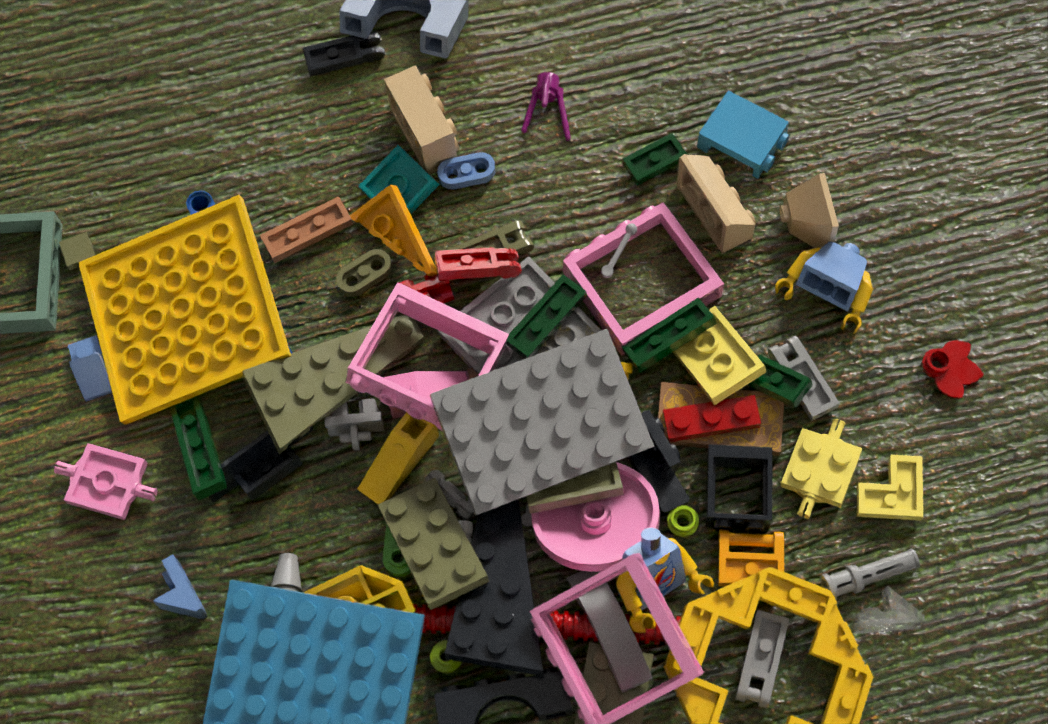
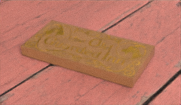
[658,382,784,456]

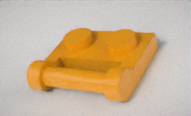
[718,529,784,586]

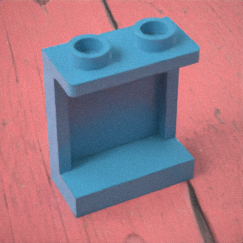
[697,90,790,179]

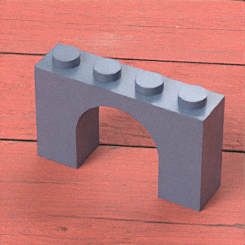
[339,0,469,59]

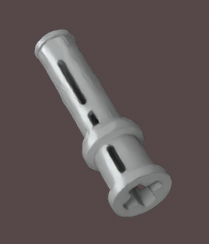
[820,549,920,599]

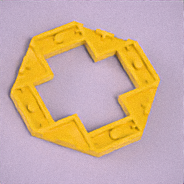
[664,567,873,724]

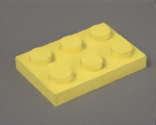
[673,306,767,405]

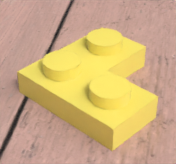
[857,455,923,521]

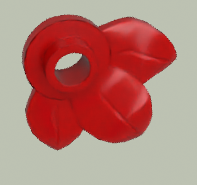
[922,340,984,399]

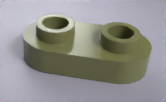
[336,249,392,297]

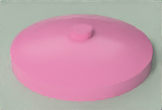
[531,462,660,572]

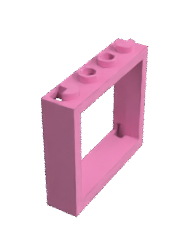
[563,202,724,356]
[346,282,509,431]
[530,553,704,724]

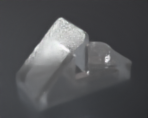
[853,586,925,634]

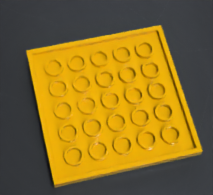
[78,195,291,425]

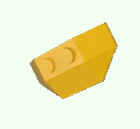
[303,565,416,613]

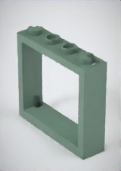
[0,211,63,334]

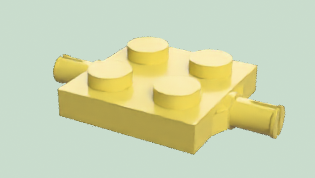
[781,419,862,519]

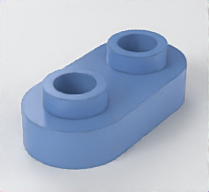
[437,152,495,189]

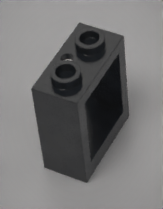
[705,444,772,533]

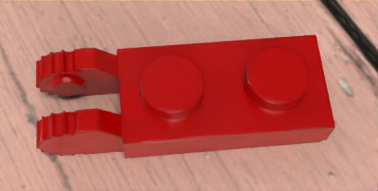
[434,247,522,280]

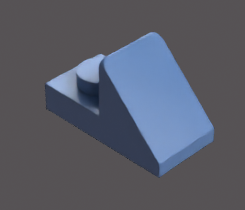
[68,335,112,402]
[153,555,208,619]

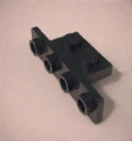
[628,410,690,515]
[208,427,313,502]

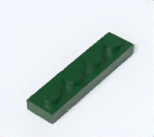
[169,395,227,501]

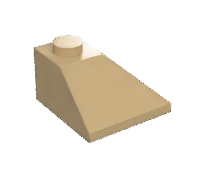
[780,173,839,248]

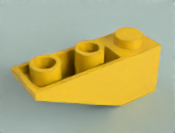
[357,412,439,504]

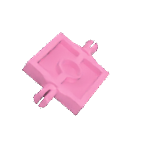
[54,443,158,520]

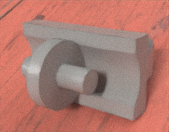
[325,399,384,451]

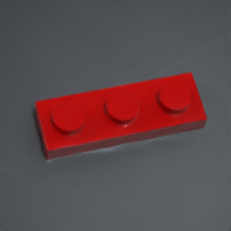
[662,395,761,443]

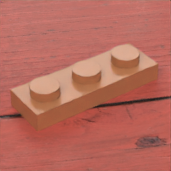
[260,196,353,263]

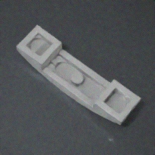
[566,571,652,693]

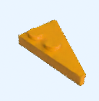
[350,184,437,277]

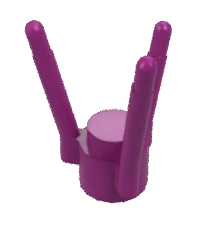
[521,72,571,141]

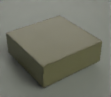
[59,232,96,271]

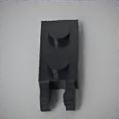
[302,32,385,77]

